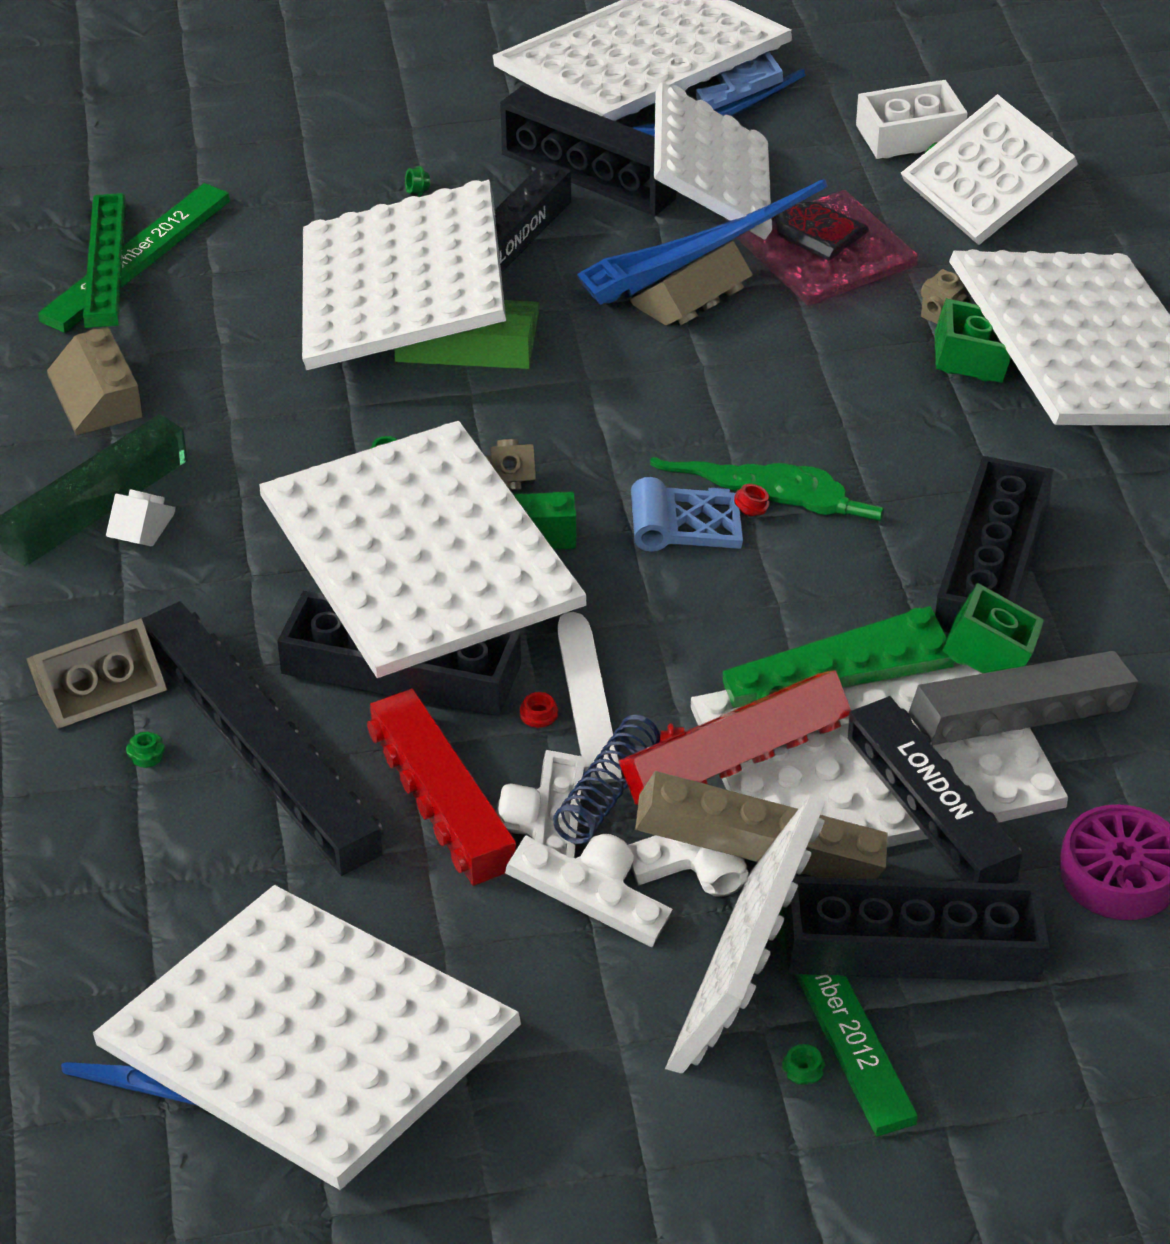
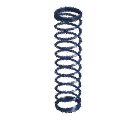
[553,715,660,844]

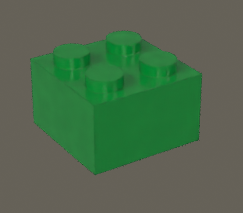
[935,298,1011,383]
[943,583,1044,673]

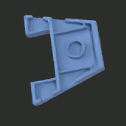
[696,51,783,110]

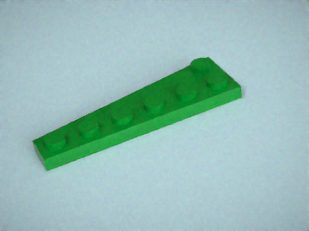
[723,606,955,708]

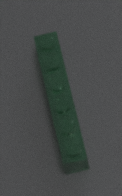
[0,414,188,567]

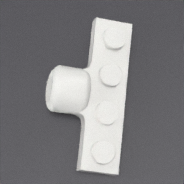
[496,750,585,858]
[628,794,781,897]
[505,834,672,947]

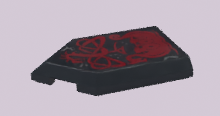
[775,201,869,261]

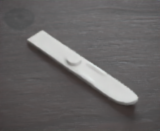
[558,612,622,785]

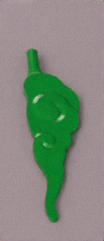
[650,457,884,522]

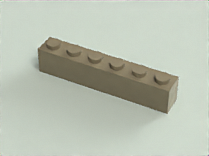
[635,771,888,879]

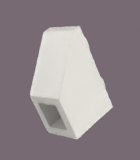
[106,489,176,546]

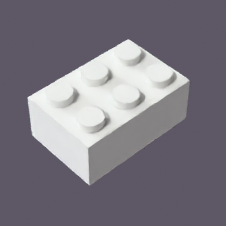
[856,80,968,159]

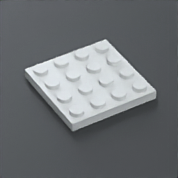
[901,94,1078,245]

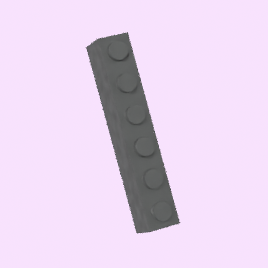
[908,651,1138,745]

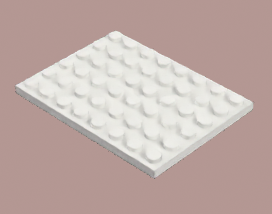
[493,0,792,121]
[302,180,506,370]
[949,249,1170,425]
[259,421,586,678]
[691,662,1068,847]
[93,885,521,1190]

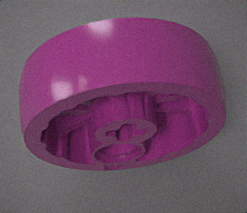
[1060,804,1170,920]

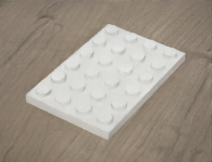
[654,81,772,240]
[665,793,826,1074]

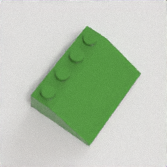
[394,300,540,369]

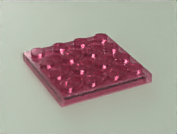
[737,190,918,306]

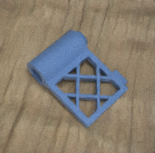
[631,477,743,552]

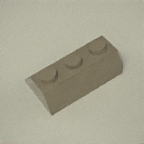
[630,240,752,326]
[47,327,143,435]
[26,618,167,729]

